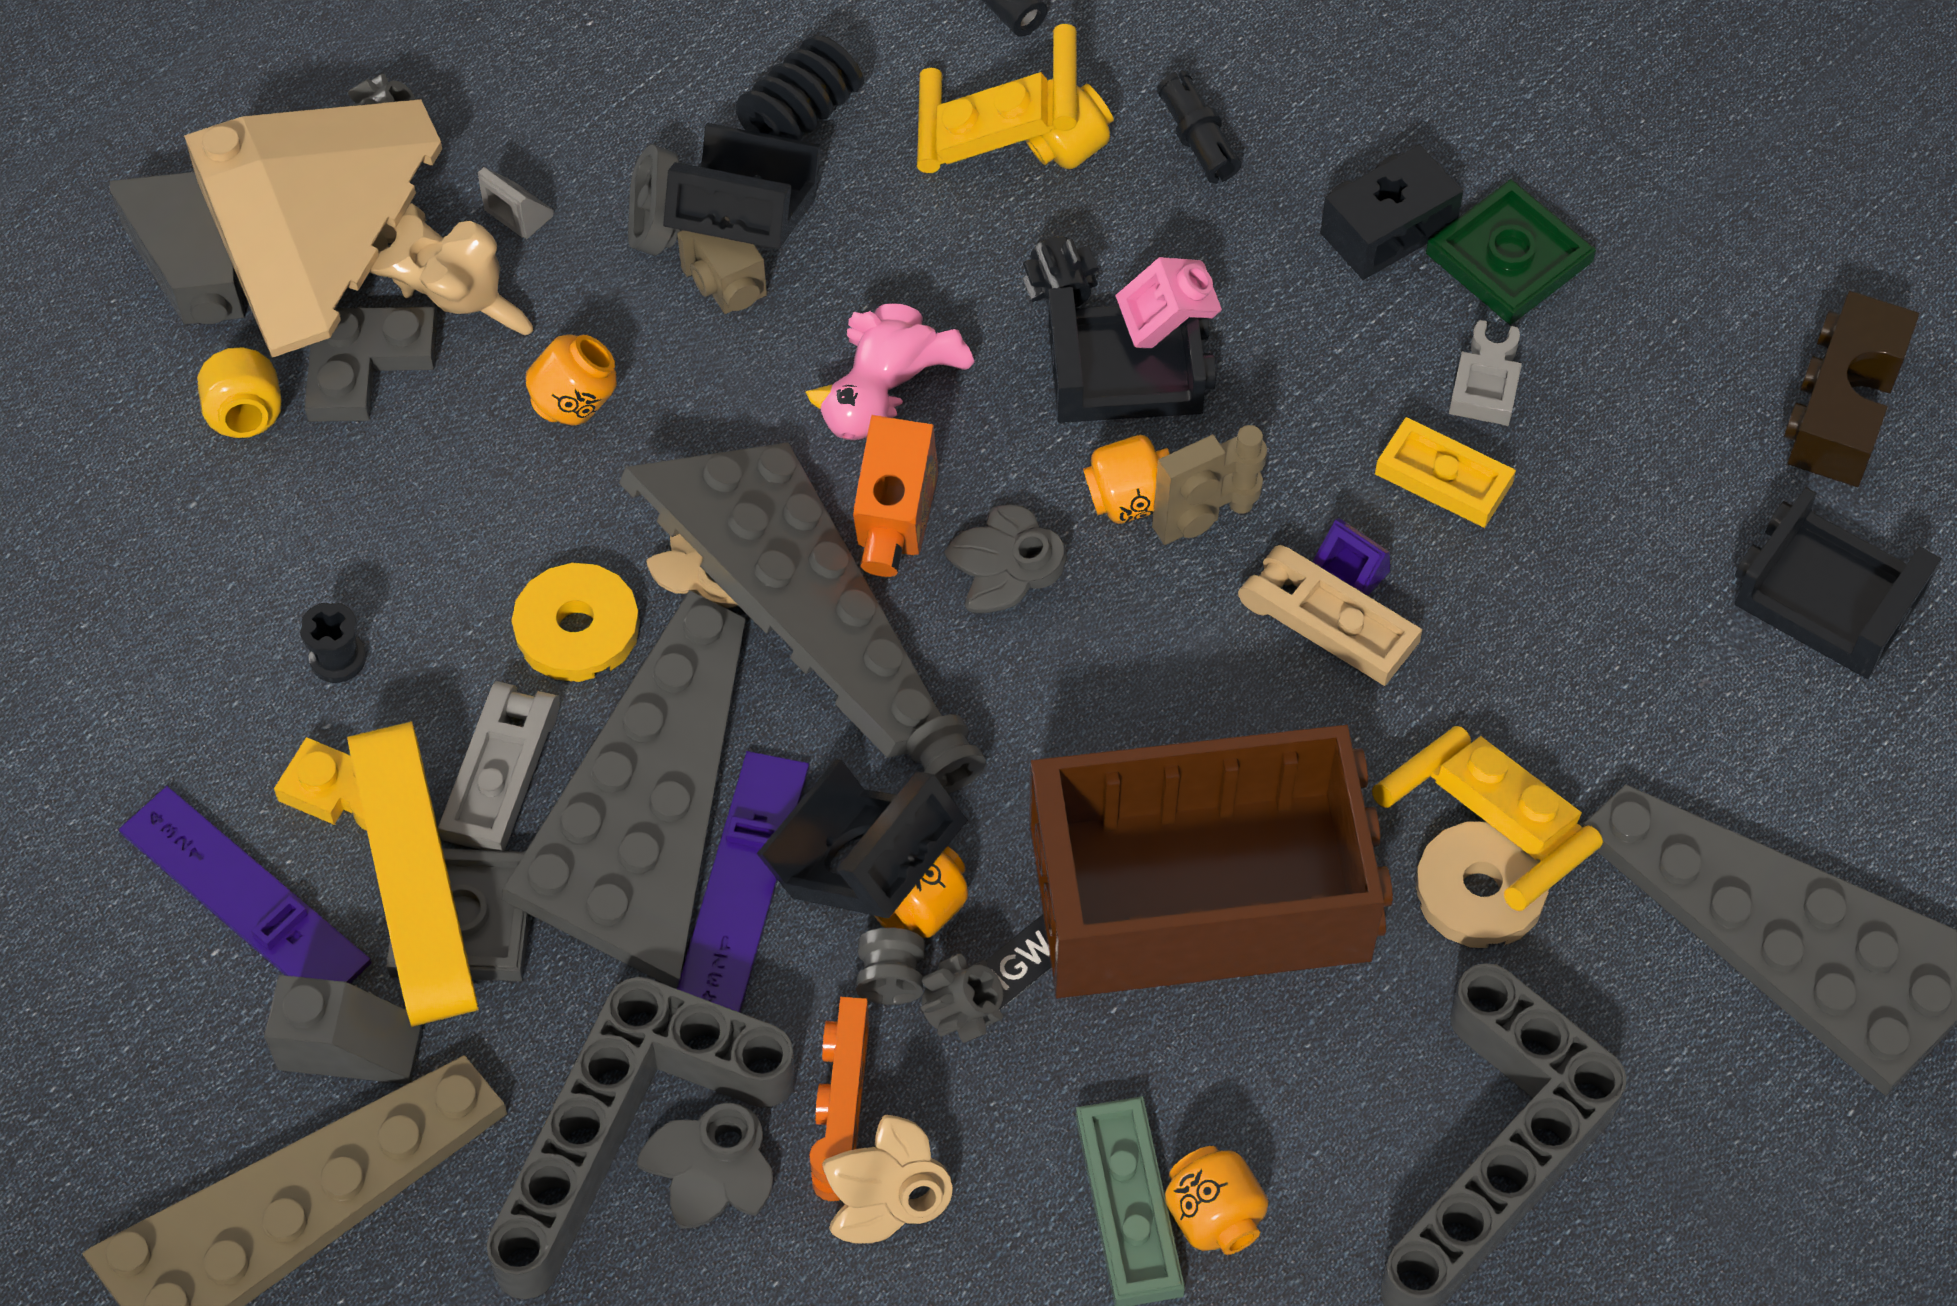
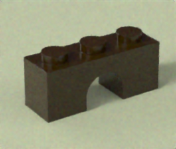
[1784,290,1920,488]

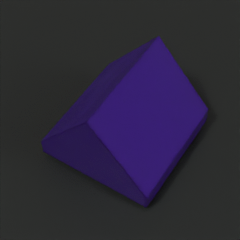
[1312,518,1390,596]

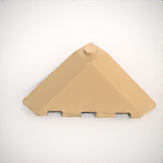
[184,99,442,358]

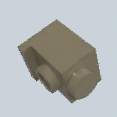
[677,217,767,314]

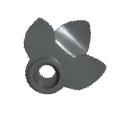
[944,504,1067,613]
[637,1103,773,1229]

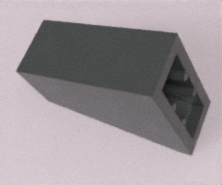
[110,172,244,325]

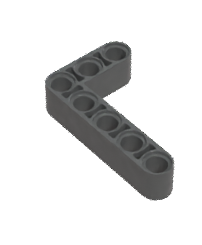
[1380,963,1627,1306]
[487,977,796,1300]

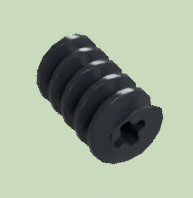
[736,35,865,141]

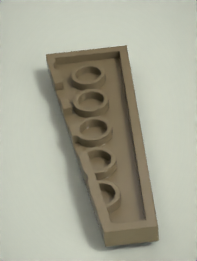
[82,1055,507,1306]

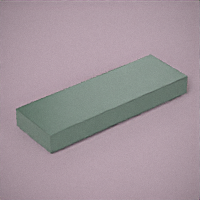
[1075,1096,1185,1306]

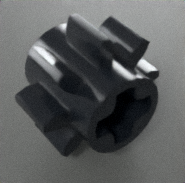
[1023,236,1099,308]

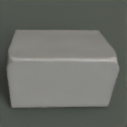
[478,167,554,239]

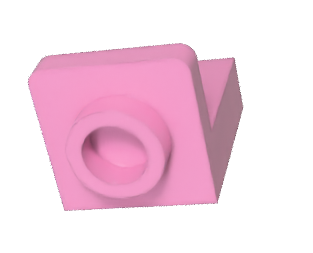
[1115,257,1222,348]

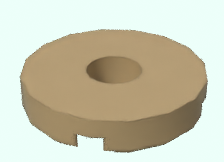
[1415,822,1549,948]

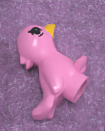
[805,304,974,440]

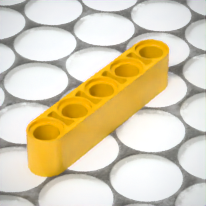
[347,721,479,1027]

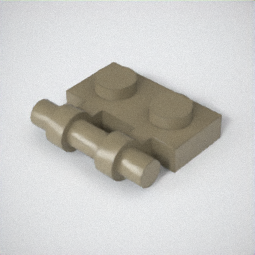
[1152,425,1267,545]

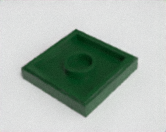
[1426,179,1596,326]

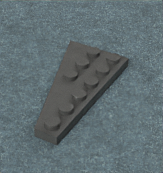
[619,442,941,758]
[501,590,745,989]
[1582,784,1957,1096]

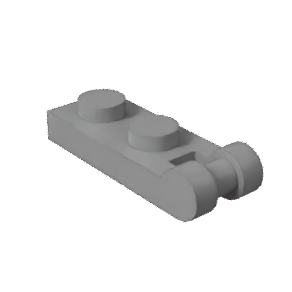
[438,681,560,851]

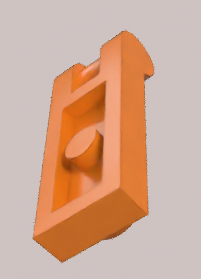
[809,997,869,1202]

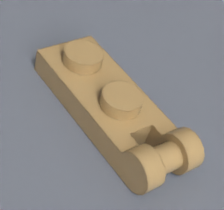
[1238,545,1422,686]

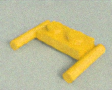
[917,24,1077,173]
[1372,726,1603,911]

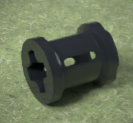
[300,603,366,683]

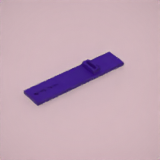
[677,751,809,1013]
[119,786,372,984]

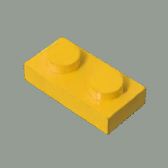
[1375,417,1516,528]

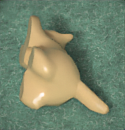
[370,215,533,335]

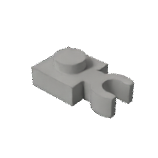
[1449,320,1522,426]

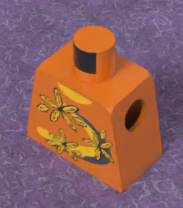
[853,415,938,577]

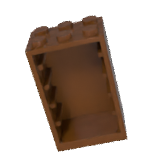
[1029,724,1393,999]

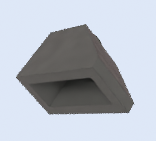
[264,975,424,1084]

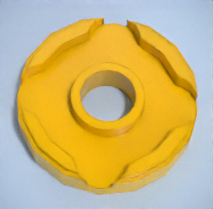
[512,563,640,682]

